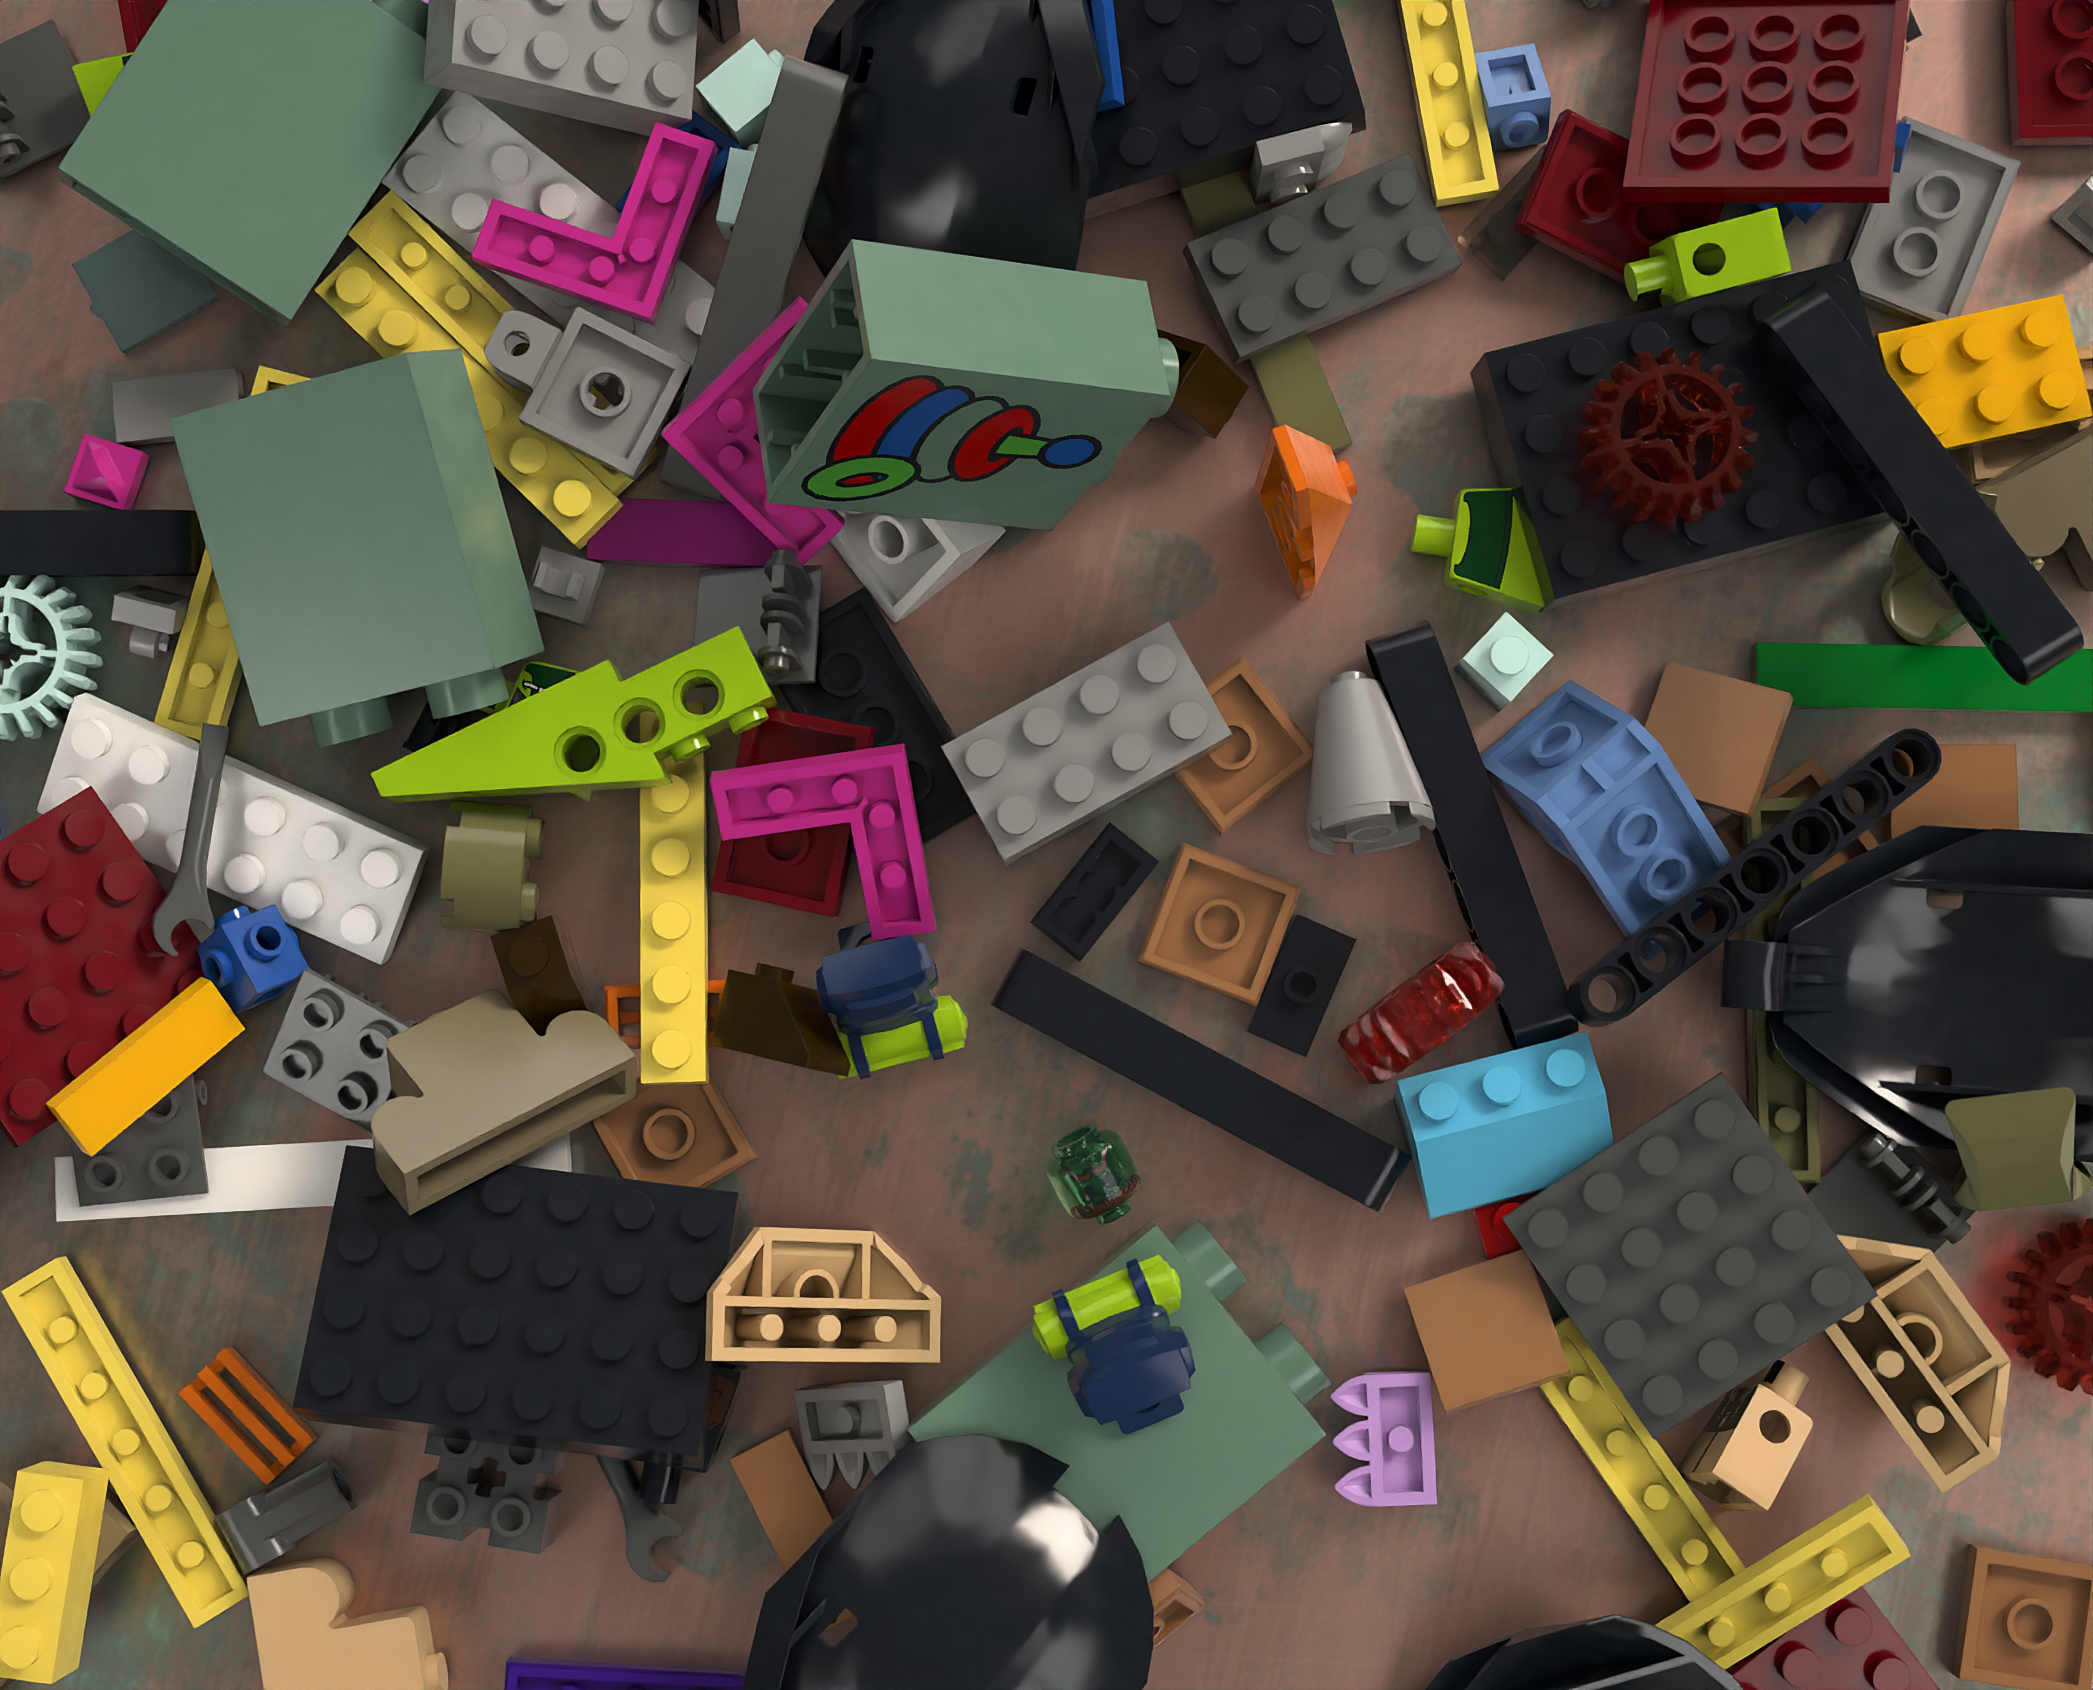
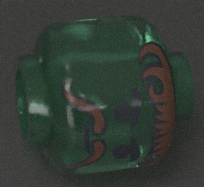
[1046,1124,1141,1225]

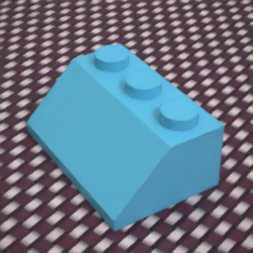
[1394,1032,1614,1220]

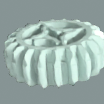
[0,575,104,741]

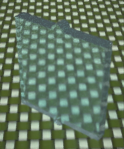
[71,229,220,354]

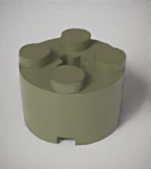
[440,800,545,932]

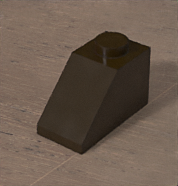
[1157,329,1249,439]
[490,915,595,1036]
[711,963,851,1077]

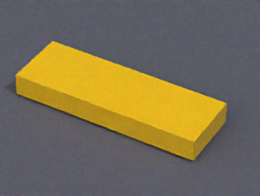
[45,977,245,1157]

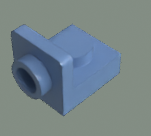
[1474,43,1551,151]

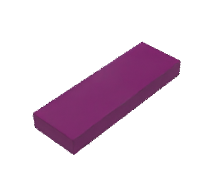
[586,498,778,569]

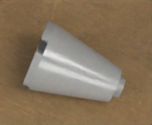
[1306,671,1436,854]

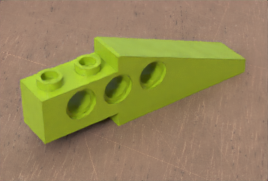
[371,626,778,803]

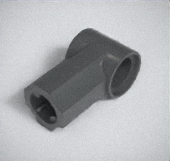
[214,1458,357,1575]

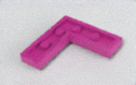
[471,122,718,325]
[661,296,845,566]
[710,743,936,940]

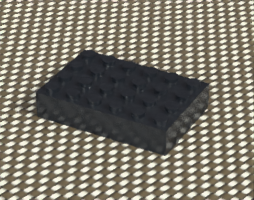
[1013,0,1366,221]
[1470,259,1891,613]
[292,1145,742,1469]

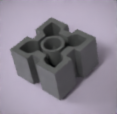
[410,1435,569,1554]

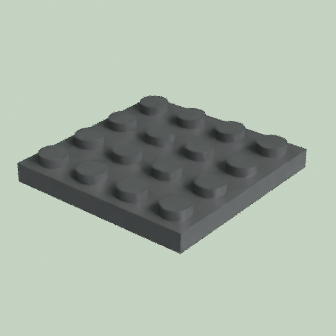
[1502,1072,1878,1439]

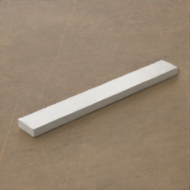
[54,1132,572,1222]

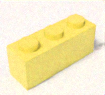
[0,1461,110,1684]

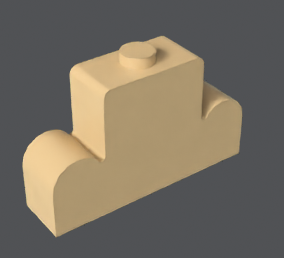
[247,1557,448,1690]

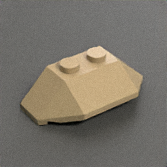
[705,1227,941,1363]
[1825,1234,2011,1494]

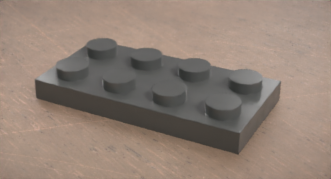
[1182,152,1463,364]

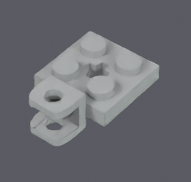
[484,306,692,481]

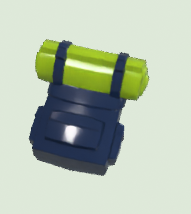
[816,922,968,1080]
[1032,1254,1196,1434]

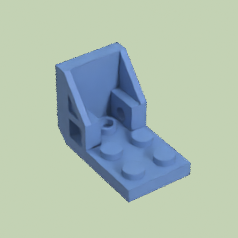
[1480,680,1745,961]

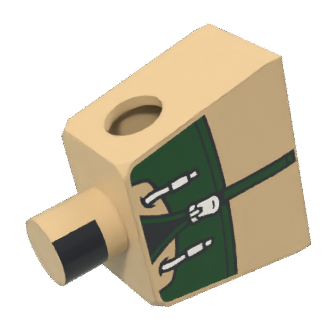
[1677,1360,1813,1511]

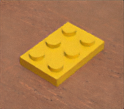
[1874,294,2093,451]

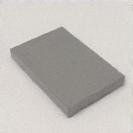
[1843,116,2021,326]

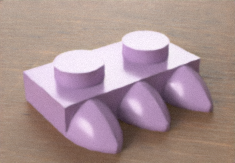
[1331,1370,1437,1507]

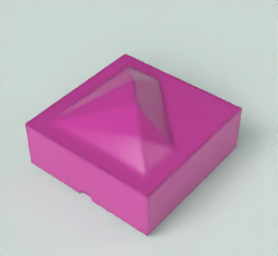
[64,433,150,510]

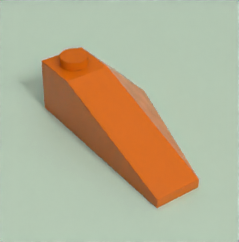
[1254,424,1357,601]

